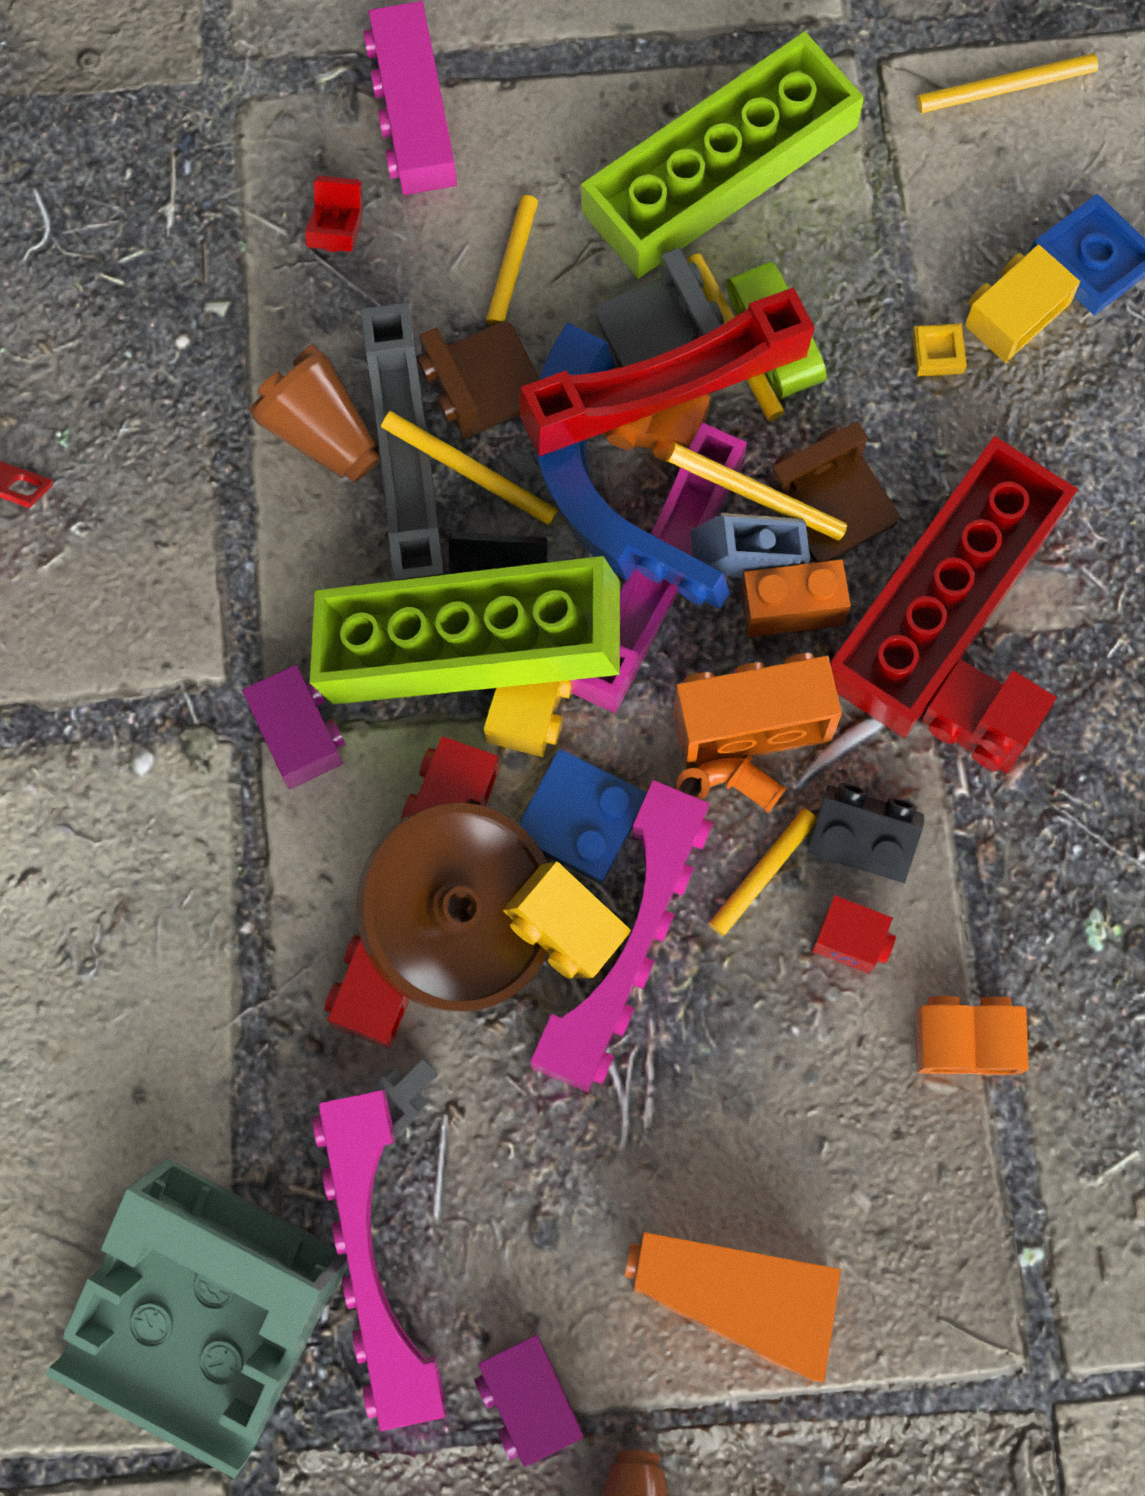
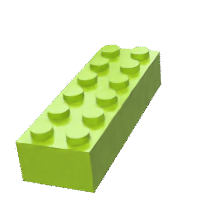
[581,31,864,279]
[309,556,620,705]

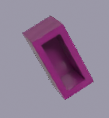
[242,664,346,790]
[474,1335,585,1468]

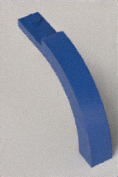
[536,322,731,609]

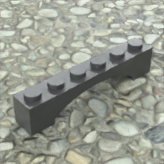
[361,302,445,581]

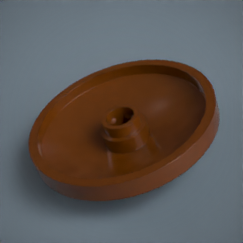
[356,803,548,1011]

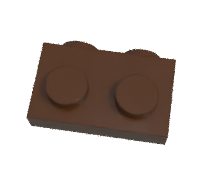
[416,322,540,439]
[769,421,899,563]

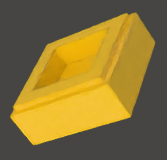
[912,323,967,377]

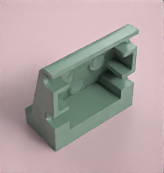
[46,1158,348,1479]

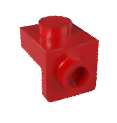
[305,175,363,252]

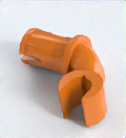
[676,755,787,813]

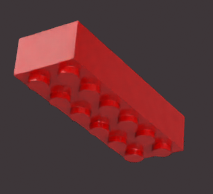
[830,435,1078,739]

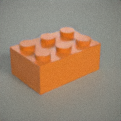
[673,653,842,769]

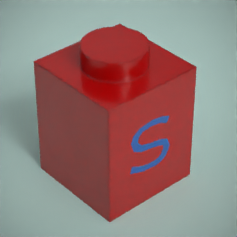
[812,895,896,974]

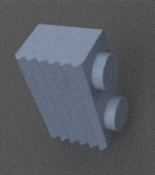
[690,513,810,579]

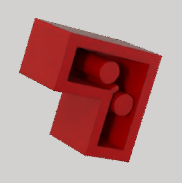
[922,659,1057,773]

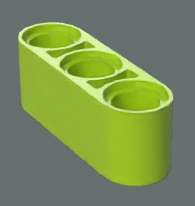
[726,261,827,399]

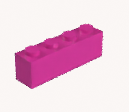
[363,1,457,195]

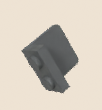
[595,248,724,367]

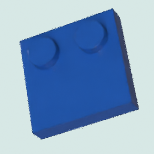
[1028,193,1145,316]
[518,749,647,885]

